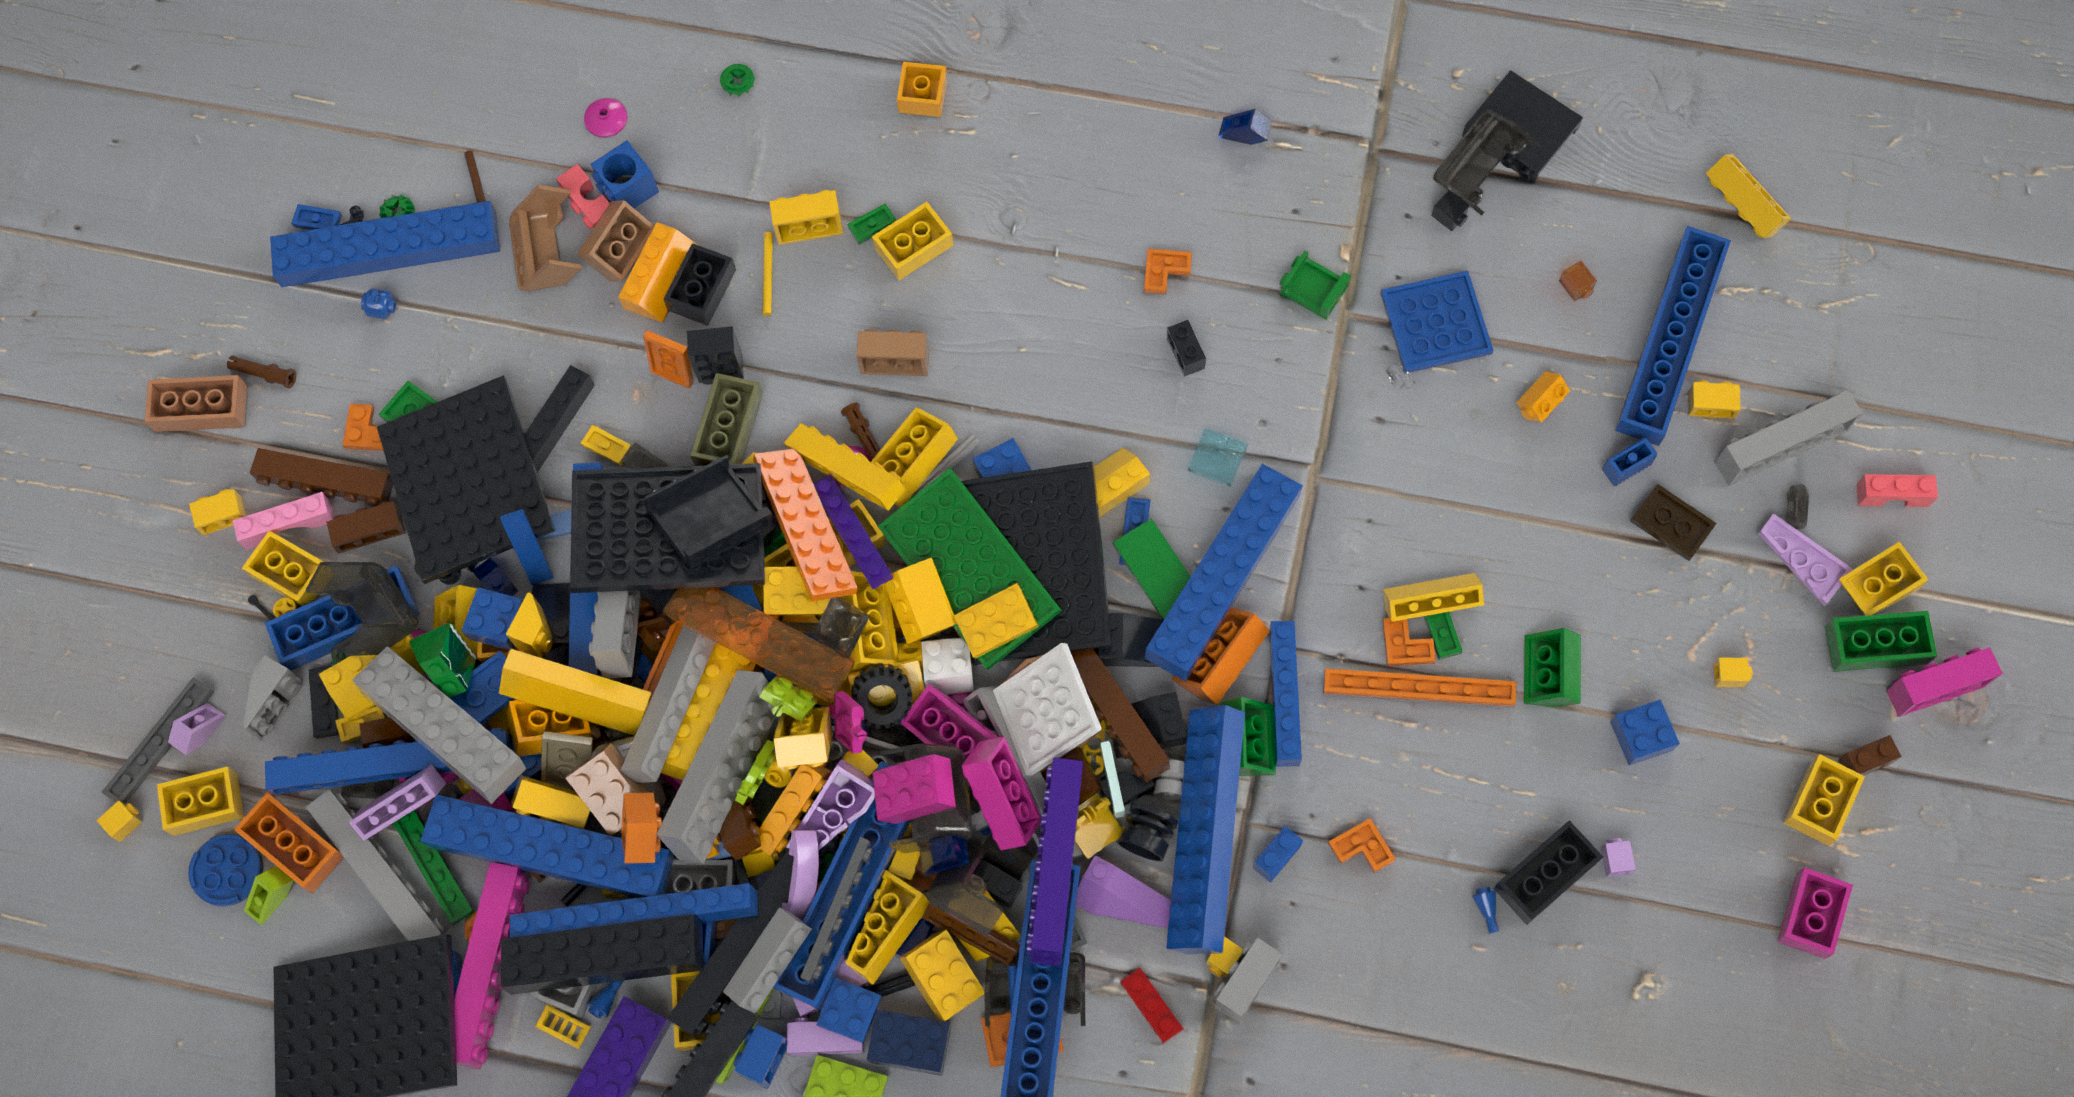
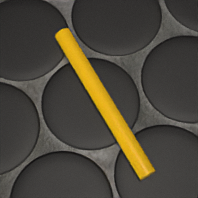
[763,232,773,316]

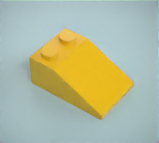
[1839,541,1929,616]

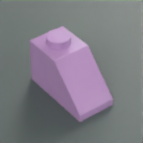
[168,703,225,755]

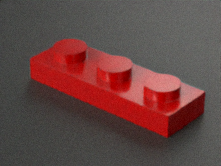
[1120,968,1183,1044]

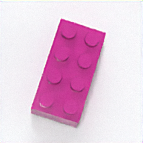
[1886,647,2003,717]
[900,684,998,777]
[962,736,1041,850]

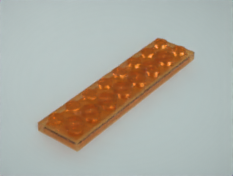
[663,587,855,703]

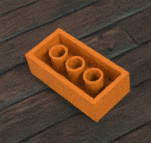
[234,792,344,894]

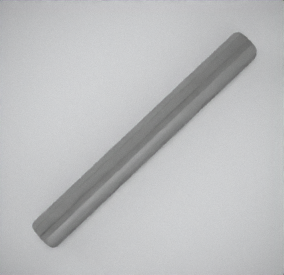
[891,434,979,513]

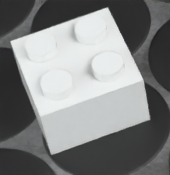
[921,637,974,695]

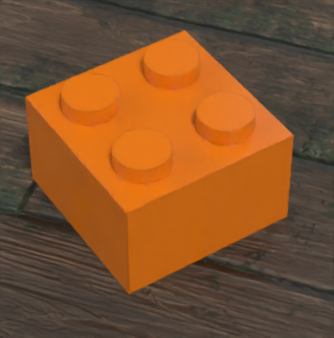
[621,793,662,863]

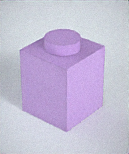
[1601,838,1636,877]

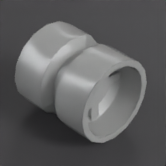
[1154,759,1185,800]

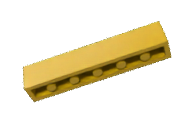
[784,423,905,511]

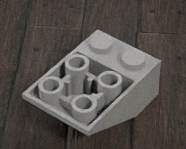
[243,655,303,741]

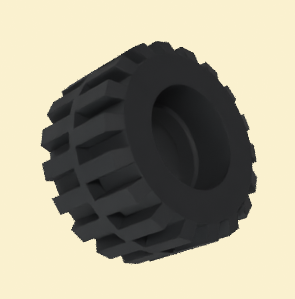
[851,663,912,729]

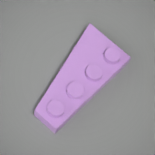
[1758,514,1853,607]

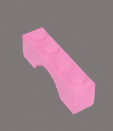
[232,492,334,550]

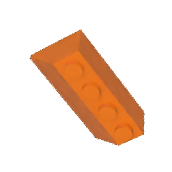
[1172,607,1270,705]

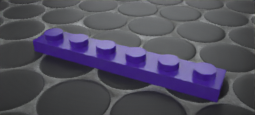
[814,474,893,590]

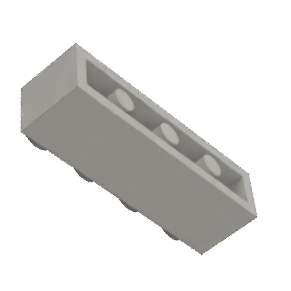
[723,907,812,1013]

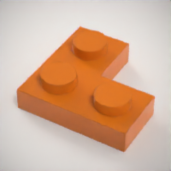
[1144,249,1192,294]
[342,404,383,451]
[1383,618,1436,666]
[1328,818,1396,873]

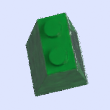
[409,622,477,698]

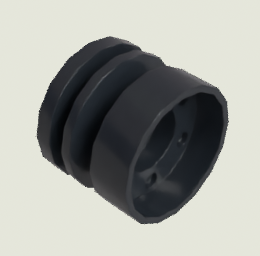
[1116,802,1178,862]

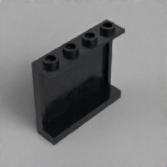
[1462,70,1583,184]
[645,455,772,570]

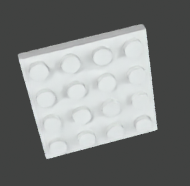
[993,643,1102,776]

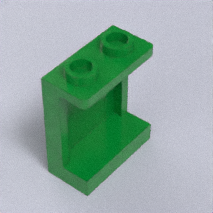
[1279,251,1351,320]

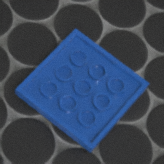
[1380,271,1494,373]

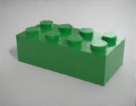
[1825,611,1937,672]

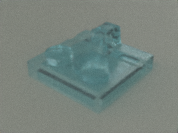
[1188,428,1248,487]

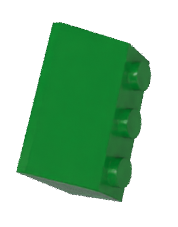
[1524,628,1581,707]
[1220,697,1276,776]

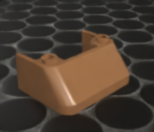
[509,184,582,291]

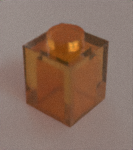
[1559,261,1597,302]

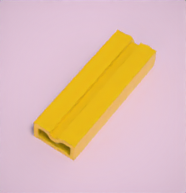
[499,649,651,736]

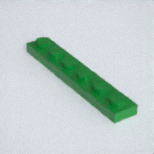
[393,809,474,926]

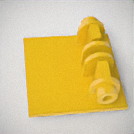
[1075,793,1121,859]

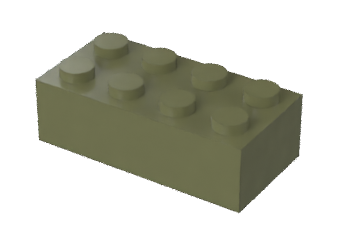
[690,373,763,466]

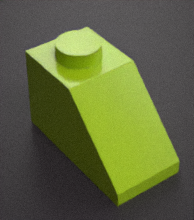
[243,865,294,925]

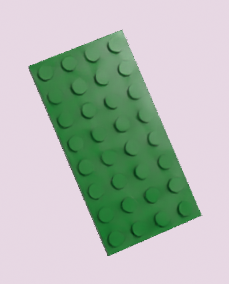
[878,468,1062,670]

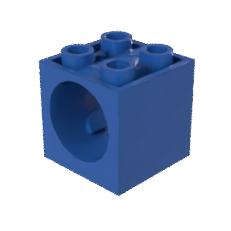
[591,140,659,208]

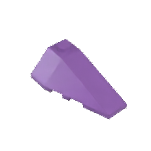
[786,759,875,850]
[1076,856,1171,928]

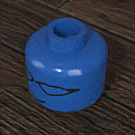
[361,288,397,320]

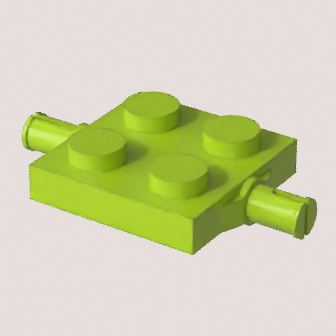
[760,676,818,722]
[735,740,776,805]

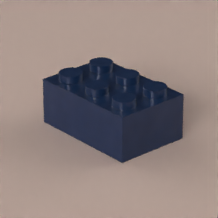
[867,1009,952,1076]

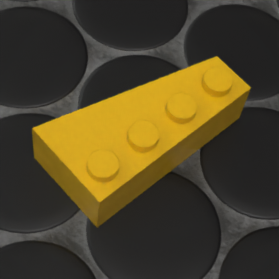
[846,870,930,985]

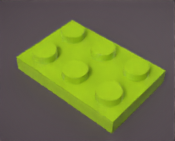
[803,1055,889,1097]

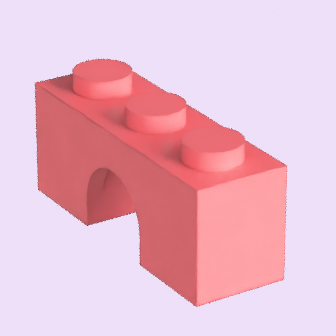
[556,164,610,230]
[1856,474,1938,507]

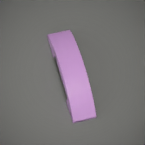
[782,830,819,921]

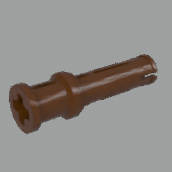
[227,355,297,389]
[841,402,880,461]

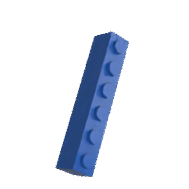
[1269,621,1302,767]

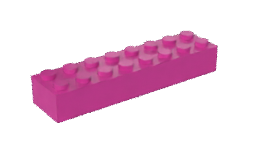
[454,862,531,1070]

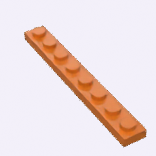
[1323,668,1516,707]

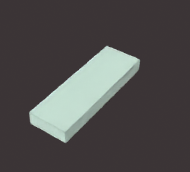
[1100,741,1125,818]

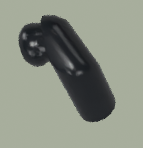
[340,205,364,225]

